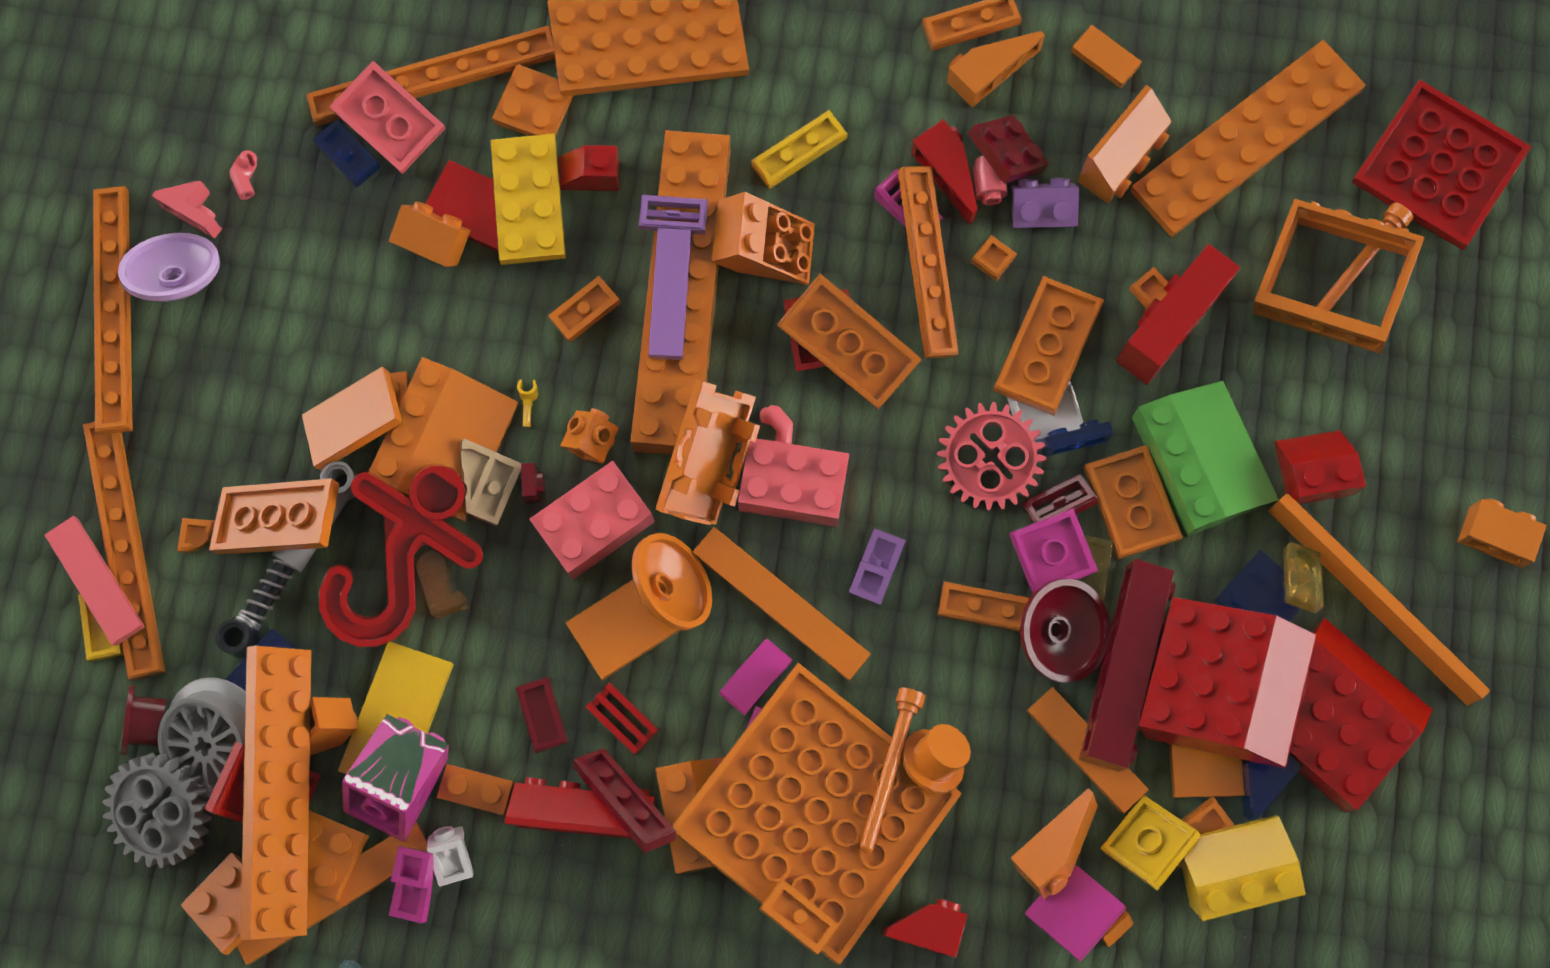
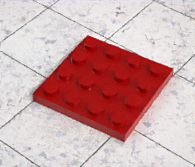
[1351,80,1532,251]

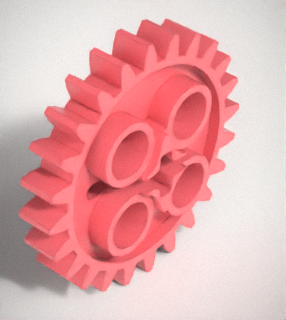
[937,402,1046,511]

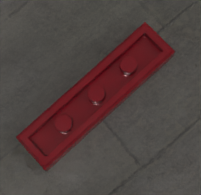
[574,748,676,853]

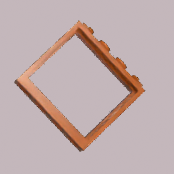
[1252,199,1425,354]

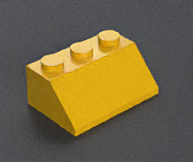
[1180,815,1306,921]

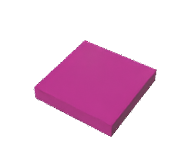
[1009,508,1098,593]
[1025,864,1126,963]

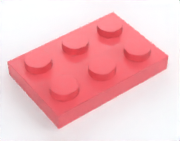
[330,61,446,174]

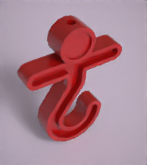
[319,464,483,647]

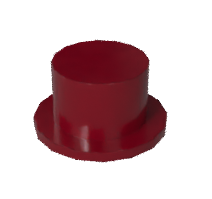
[121,685,167,755]

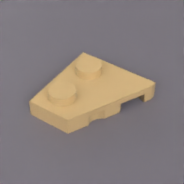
[460,438,522,526]

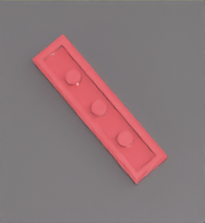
[45,516,145,646]

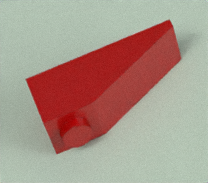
[911,119,978,225]

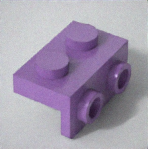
[1010,178,1079,228]

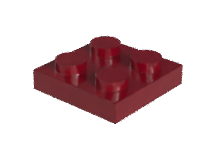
[967,115,1050,184]

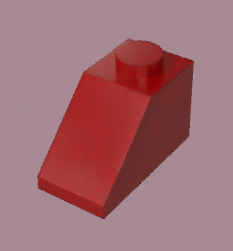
[558,145,620,191]

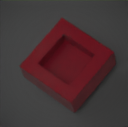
[521,463,545,504]

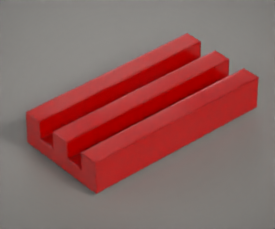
[586,682,659,755]

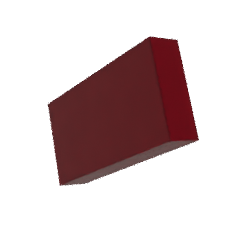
[515,677,569,754]

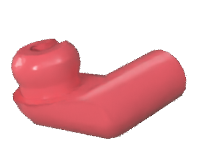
[229,150,257,200]
[760,405,793,444]

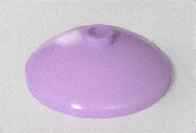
[118,233,220,302]

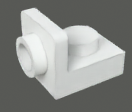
[427,826,474,887]

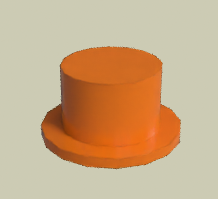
[901,724,971,794]

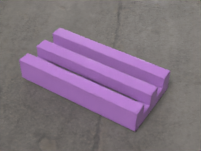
[639,195,708,234]

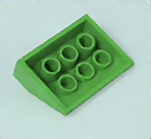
[1132,381,1279,537]

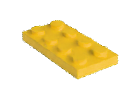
[491,134,566,265]

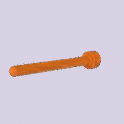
[1316,203,1413,311]
[860,687,926,853]

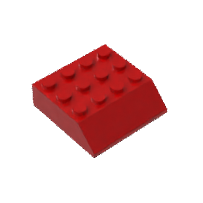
[1139,597,1316,769]
[1287,618,1433,812]

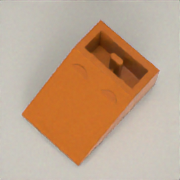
[712,192,815,285]

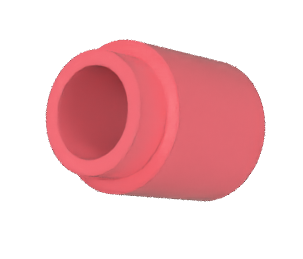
[972,156,1008,205]

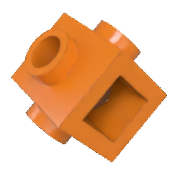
[560,408,619,463]

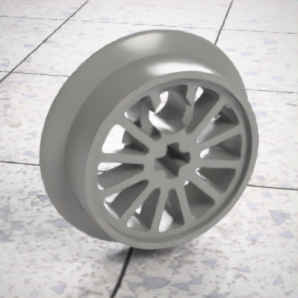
[158,678,246,797]

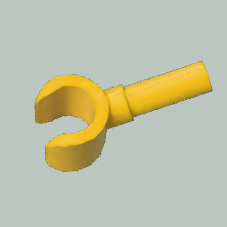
[517,379,539,428]

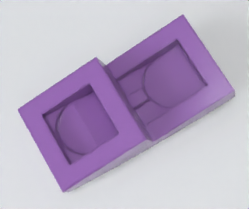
[849,528,906,605]

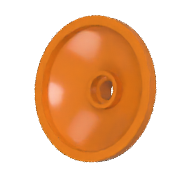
[632,533,712,630]

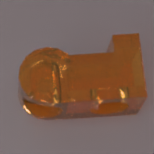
[417,551,469,619]

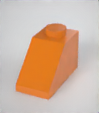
[308,697,357,756]

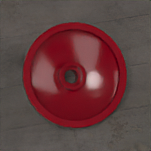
[1020,579,1110,682]

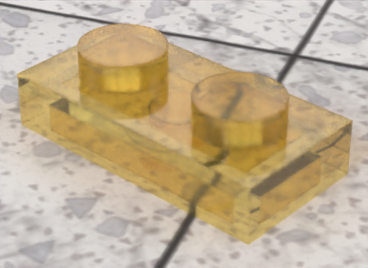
[1283,542,1324,614]

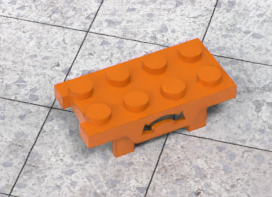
[656,379,760,525]

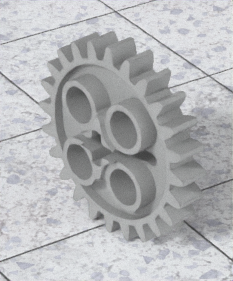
[102,753,212,868]

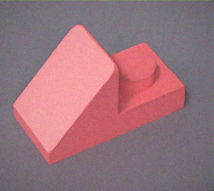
[152,181,222,239]

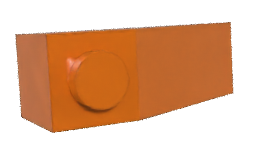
[947,31,1045,108]
[1011,788,1098,900]

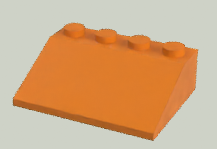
[369,357,519,523]

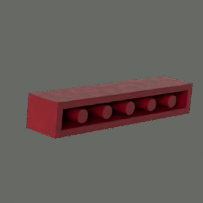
[1079,558,1176,772]

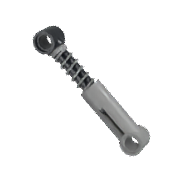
[215,461,357,658]

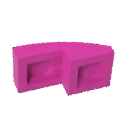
[719,638,792,716]
[389,846,434,923]

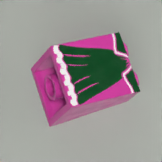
[342,714,449,842]

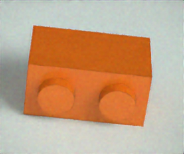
[389,201,471,267]
[1457,499,1547,568]

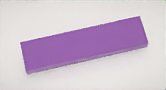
[648,228,691,360]

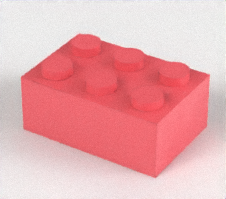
[738,438,849,527]
[530,461,655,580]

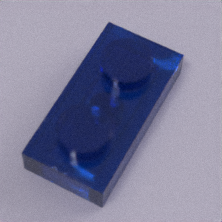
[313,120,381,188]
[1042,419,1114,457]

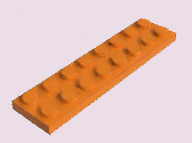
[1130,40,1366,238]
[240,646,311,940]

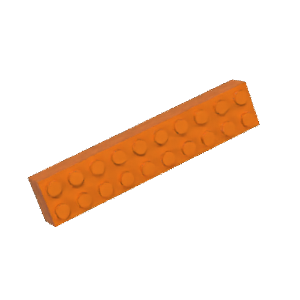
[631,130,731,455]

